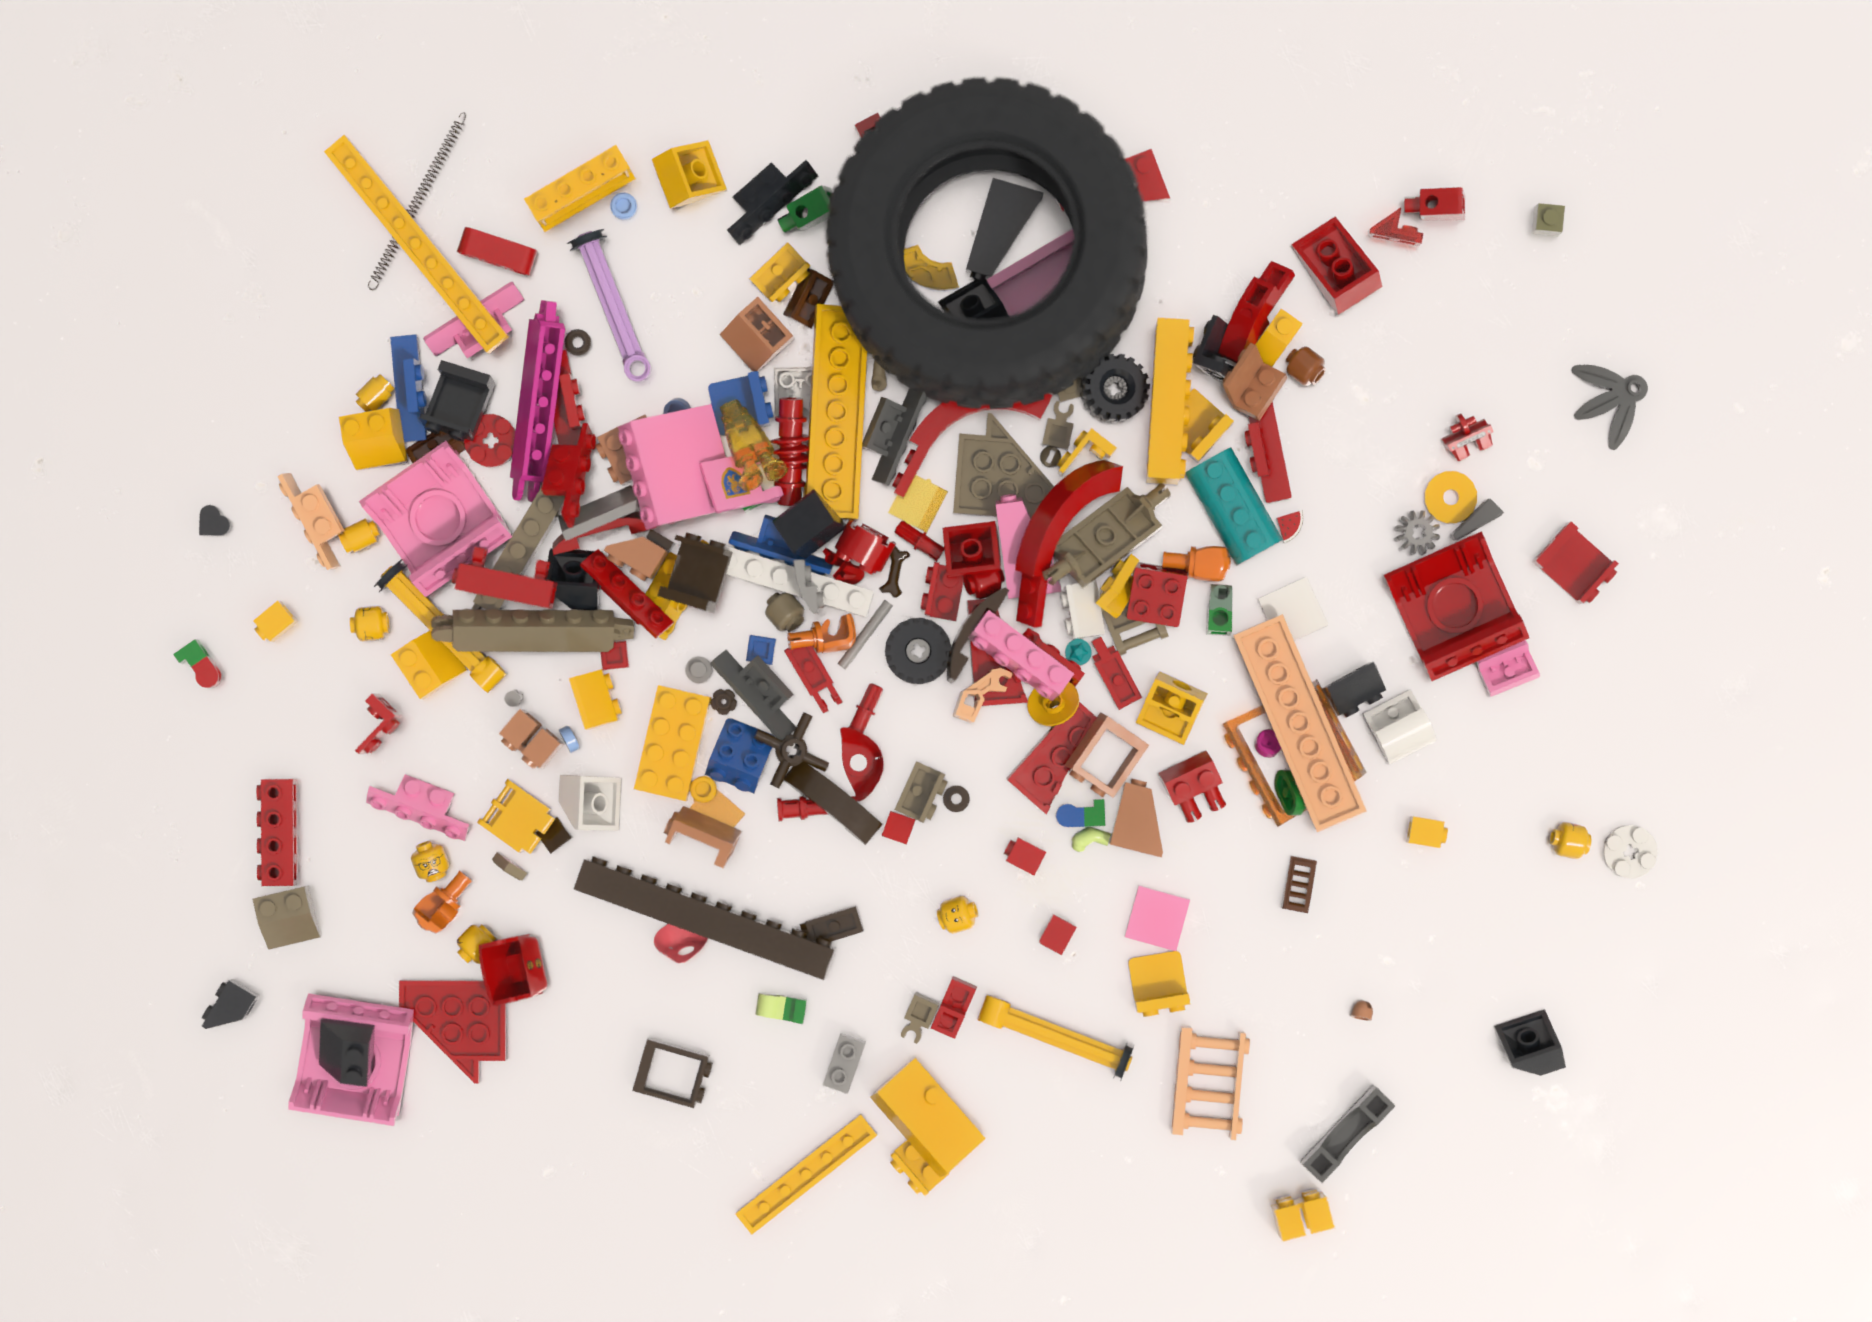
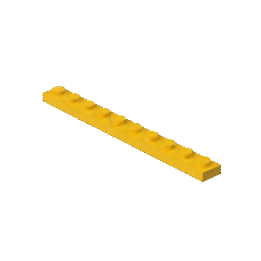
[324,135,509,354]

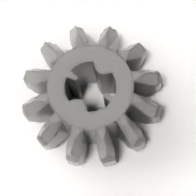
[1395,510,1440,555]

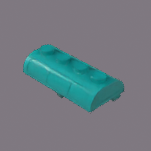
[1185,447,1283,566]

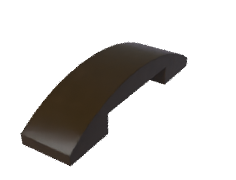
[947,588,1009,684]
[783,762,882,845]

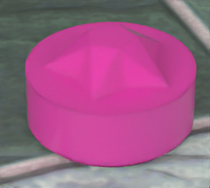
[1255,729,1281,758]

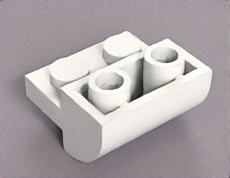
[1364,689,1437,765]

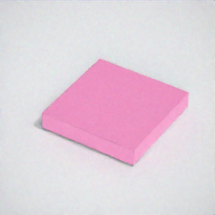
[1125,886,1190,951]

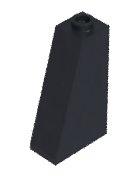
[966,178,1044,282]

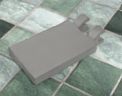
[558,485,640,541]

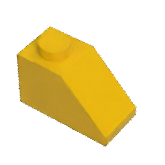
[1256,308,1303,367]

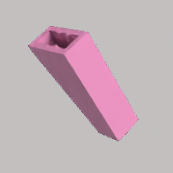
[995,494,1061,599]

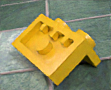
[890,1140,949,1196]

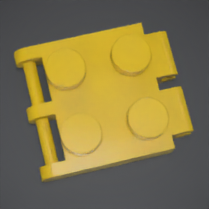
[477,779,555,854]

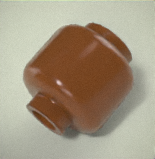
[1286,346,1326,386]

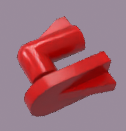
[822,548,865,585]

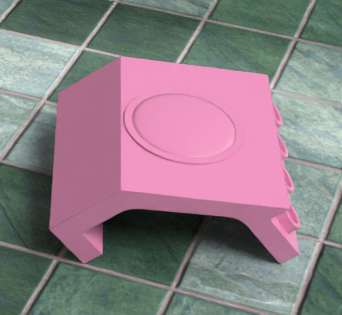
[359,441,512,597]
[288,993,414,1126]

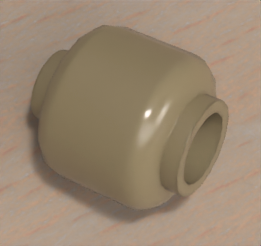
[765,592,804,632]

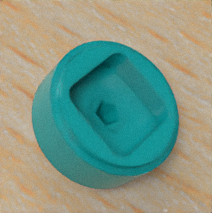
[1065,639,1092,666]

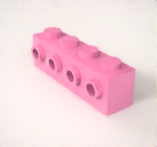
[968,610,1074,701]

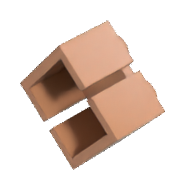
[499,709,565,769]

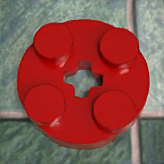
[464,414,515,468]

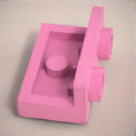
[1477,640,1540,697]

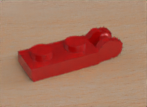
[784,646,843,714]

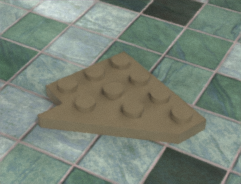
[953,413,1054,518]

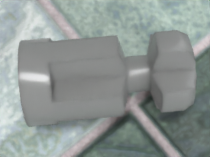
[504,690,524,707]

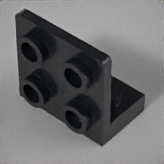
[1192,315,1234,381]

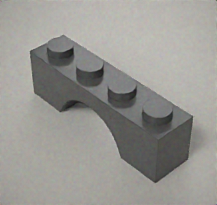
[1300,1085,1396,1183]

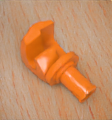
[1162,546,1231,581]
[787,613,856,654]
[412,870,472,934]

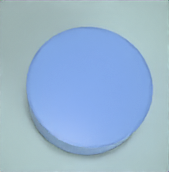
[610,193,637,220]
[559,725,579,753]

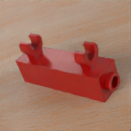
[452,547,558,609]

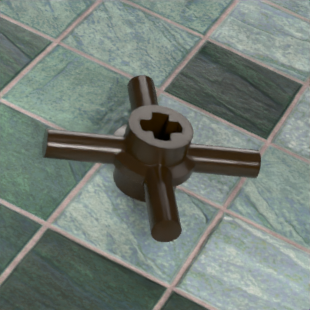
[753,712,829,789]

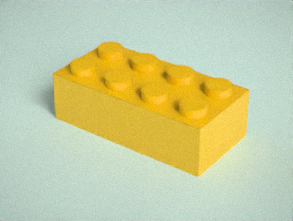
[634,685,711,801]

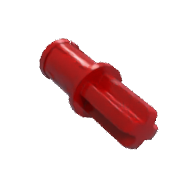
[894,521,945,562]
[848,683,883,733]

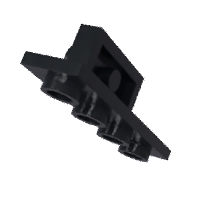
[727,160,818,246]

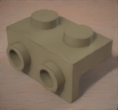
[895,761,948,823]

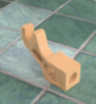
[952,668,1013,723]

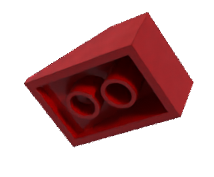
[1291,216,1383,315]

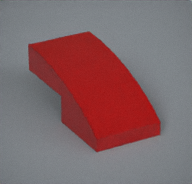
[930,976,977,1039]

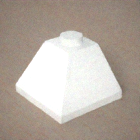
[559,775,621,831]

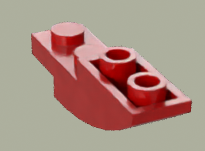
[1219,261,1295,363]

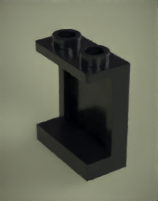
[419,360,495,442]

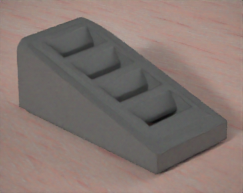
[1450,498,1504,541]

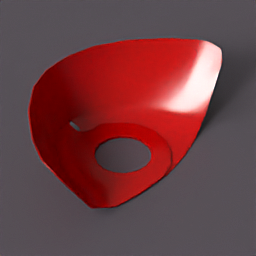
[840,727,884,801]

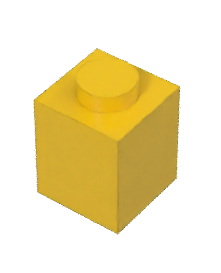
[253,601,298,642]
[1406,816,1448,848]

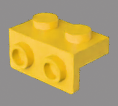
[749,242,811,302]
[1096,554,1139,618]

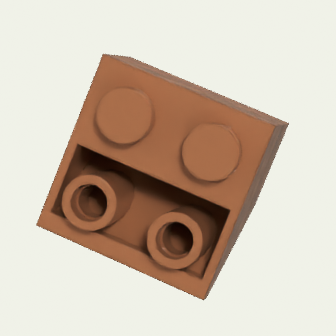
[719,297,794,372]
[604,537,669,581]

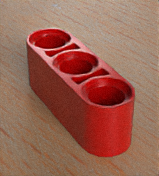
[457,227,537,276]

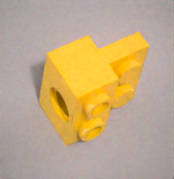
[1136,671,1208,745]

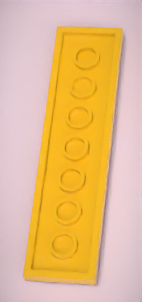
[805,304,867,520]

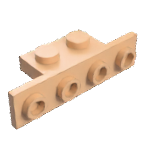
[277,473,345,570]

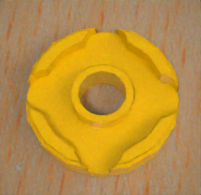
[1424,471,1477,524]

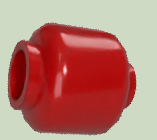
[963,569,1005,599]

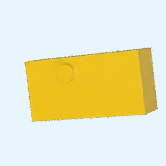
[870,1058,986,1177]

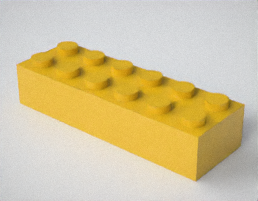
[1146,318,1194,485]

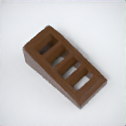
[1281,856,1317,913]

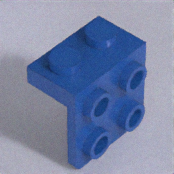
[708,371,774,435]
[705,718,775,794]

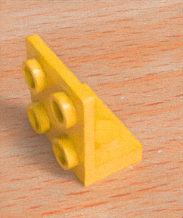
[1183,389,1234,462]
[1057,428,1117,476]

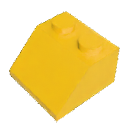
[652,140,727,209]
[339,408,407,470]
[391,631,467,700]
[569,669,622,730]

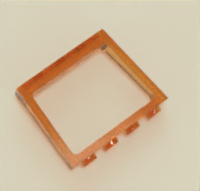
[1223,679,1367,827]

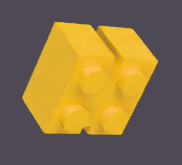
[1271,1189,1335,1241]

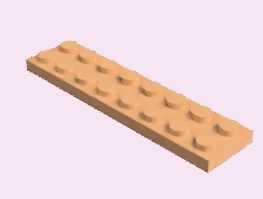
[1233,614,1367,832]

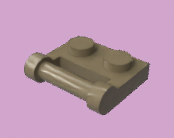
[1102,601,1169,656]

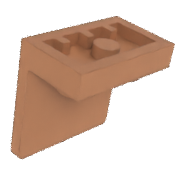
[1223,343,1287,421]

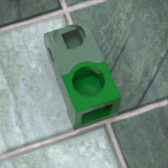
[1206,584,1232,636]

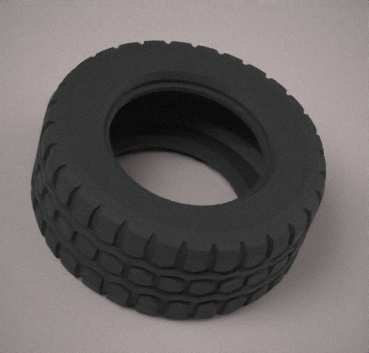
[825,77,1148,409]

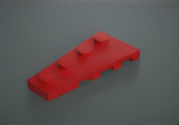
[1058,149,1170,212]
[967,599,1028,706]
[1006,702,1097,815]

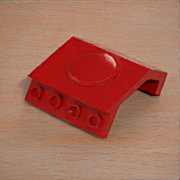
[1384,531,1530,681]

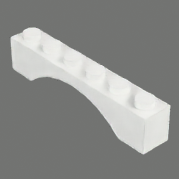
[724,546,874,618]

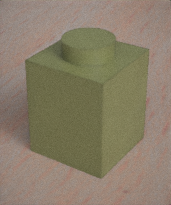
[1532,203,1565,236]

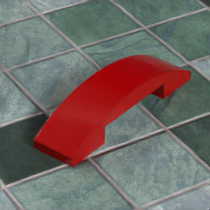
[552,512,657,555]

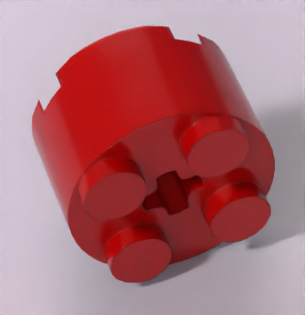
[835,519,896,575]

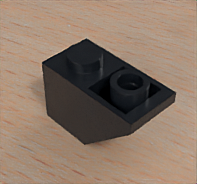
[201,979,260,1029]

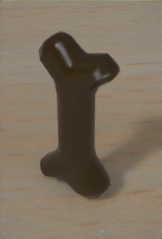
[879,546,910,598]

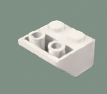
[1060,581,1105,640]

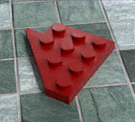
[399,980,507,1084]

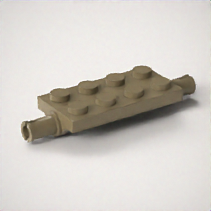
[1042,483,1171,588]

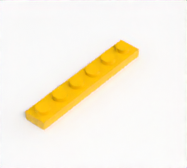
[735,1114,877,1235]

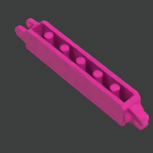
[510,300,565,502]

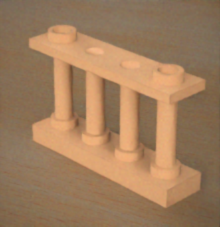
[1171,1026,1250,1140]

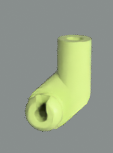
[1072,827,1111,852]

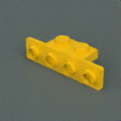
[645,540,709,640]

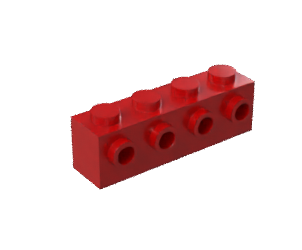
[256,779,297,886]

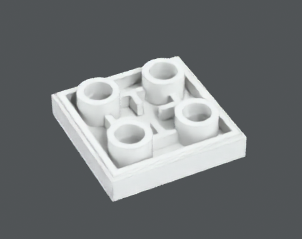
[774,367,812,420]

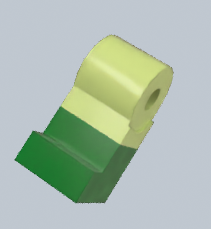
[755,993,807,1024]

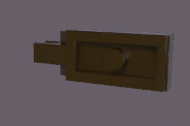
[799,905,864,942]

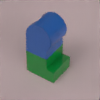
[1056,799,1105,827]

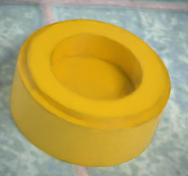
[690,776,717,803]

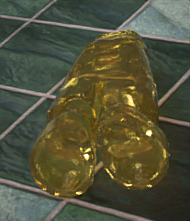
[720,399,788,491]

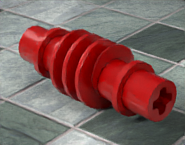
[770,397,810,506]

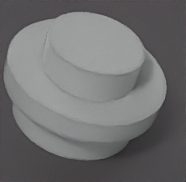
[685,657,712,683]

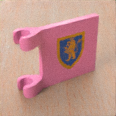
[700,447,783,513]

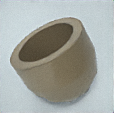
[1040,446,1061,468]

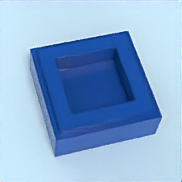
[746,635,776,665]

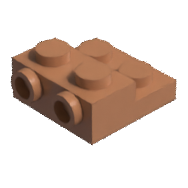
[596,414,647,486]

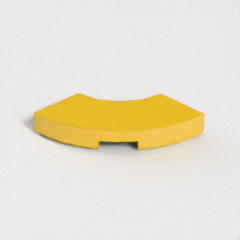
[904,245,959,290]

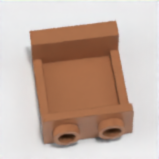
[664,806,742,868]

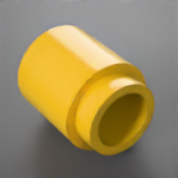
[355,374,395,412]
[338,518,380,553]

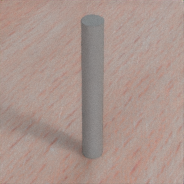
[837,600,893,670]

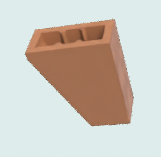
[1109,779,1163,858]

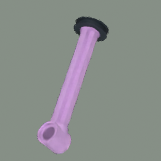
[567,229,651,383]

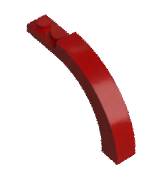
[892,393,1053,499]
[1015,460,1123,628]

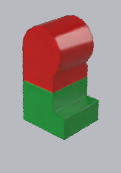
[173,639,222,688]

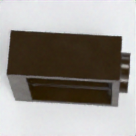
[632,1038,713,1108]

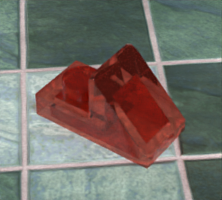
[1367,208,1424,247]

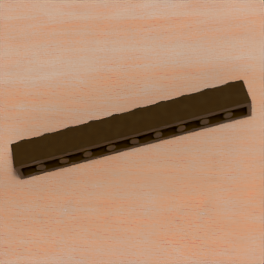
[573,856,837,980]

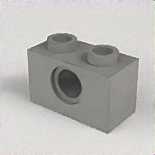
[823,1033,866,1094]

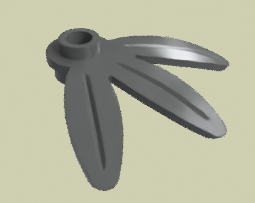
[1572,365,1648,450]

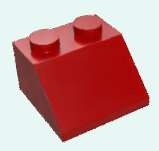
[943,521,1001,577]

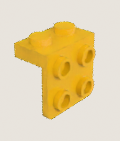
[1128,951,1190,1017]

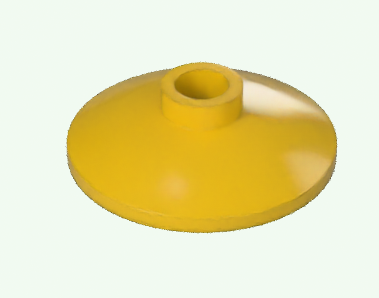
[1027,682,1079,726]

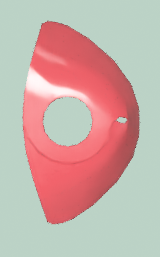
[654,924,708,963]

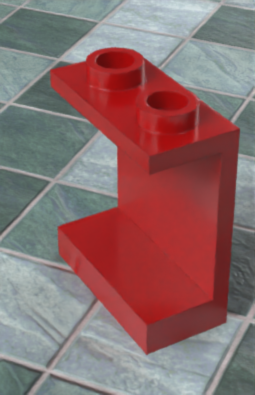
[1533,521,1619,604]

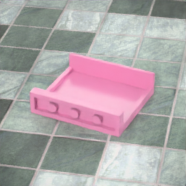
[986,229,1074,316]
[618,404,727,530]

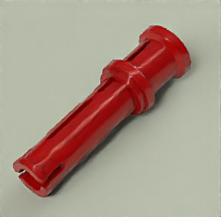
[777,796,857,822]

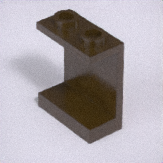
[657,532,733,613]

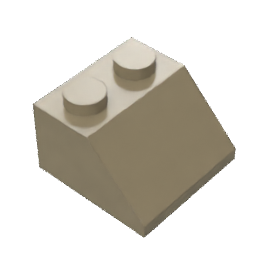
[252,886,321,950]

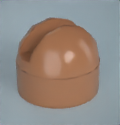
[1351,1000,1373,1021]

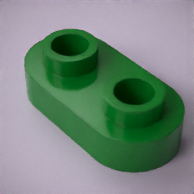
[1274,770,1307,816]

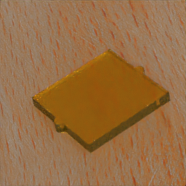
[888,475,948,533]

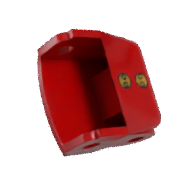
[479,934,548,1006]

